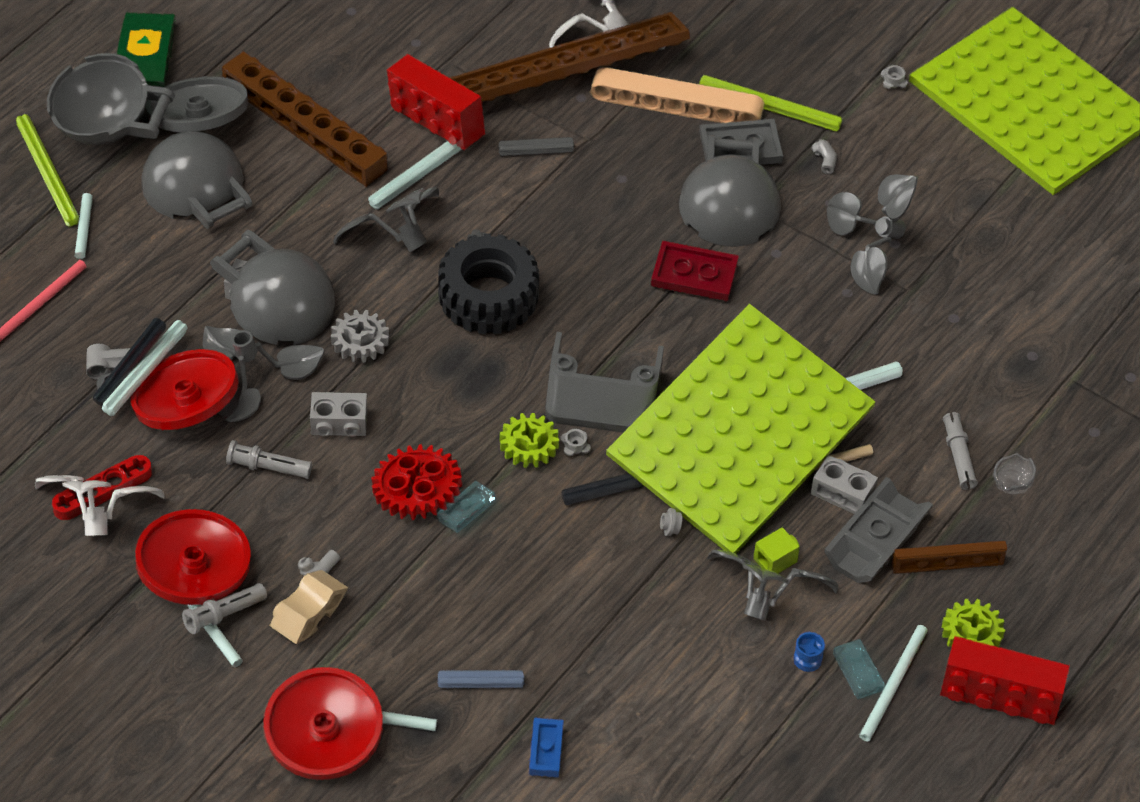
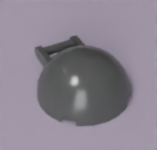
[47,53,175,145]
[141,131,253,229]
[679,135,781,247]
[210,230,335,345]

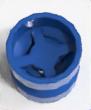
[793,632,825,672]

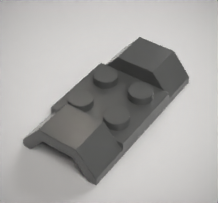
[824,477,933,583]

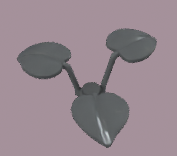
[827,174,918,295]
[333,186,439,252]
[203,326,324,422]
[707,550,839,621]

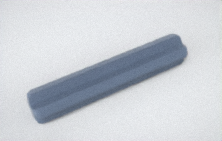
[438,670,524,688]

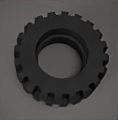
[438,233,539,335]

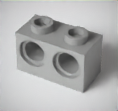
[310,392,367,437]
[811,455,878,514]

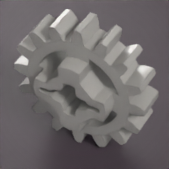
[331,310,389,363]

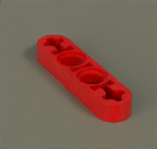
[52,455,152,520]

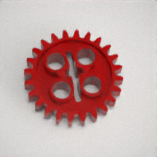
[371,444,462,520]

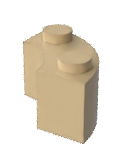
[270,570,348,644]

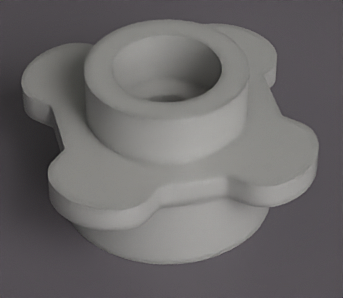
[881,65,908,89]
[561,429,591,456]

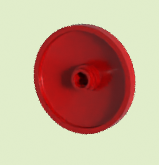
[130,349,239,430]
[135,509,251,605]
[263,667,383,780]

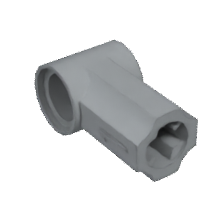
[86,344,130,380]

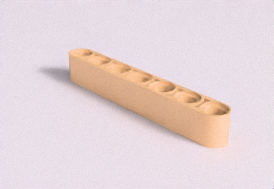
[590,68,764,123]

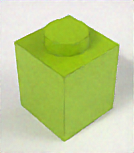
[753,527,800,573]

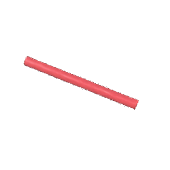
[0,260,86,342]

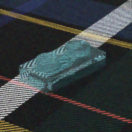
[437,480,497,533]
[833,639,885,699]

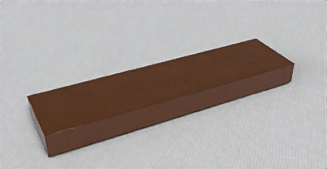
[891,541,1007,574]

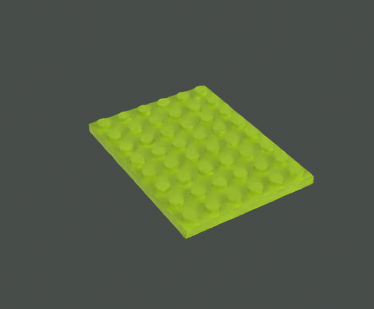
[909,7,1140,195]
[606,304,875,554]

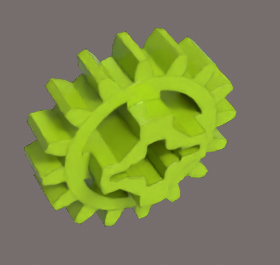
[500,413,559,468]
[942,599,1005,647]

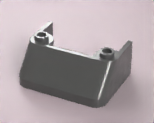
[545,332,664,433]

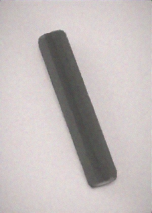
[499,137,574,156]

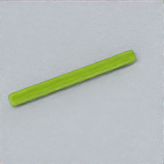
[699,75,842,131]
[16,114,79,227]

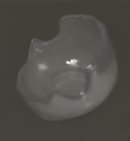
[993,453,1036,495]

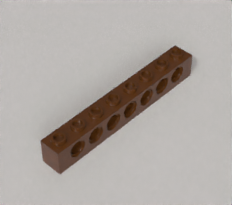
[222,51,387,187]

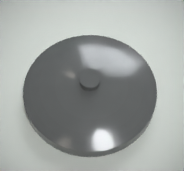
[146,77,248,132]

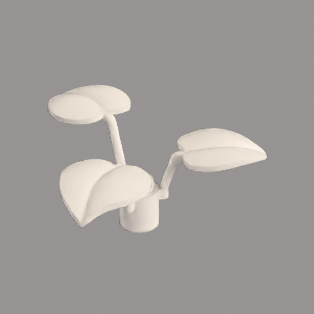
[550,0,629,48]
[35,475,165,536]

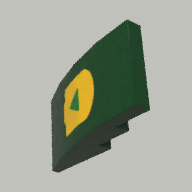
[117,12,176,87]

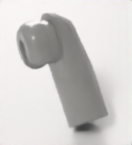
[812,139,837,174]
[298,550,340,576]

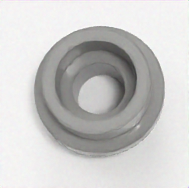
[660,508,682,536]

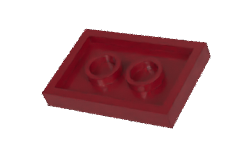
[651,241,739,301]

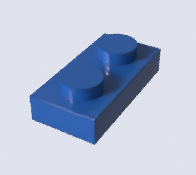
[529,718,563,777]

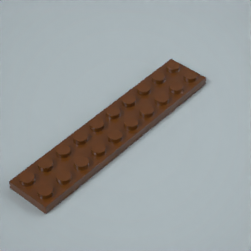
[450,12,690,101]

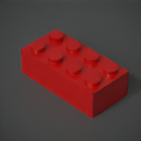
[387,54,485,150]
[940,636,1070,725]

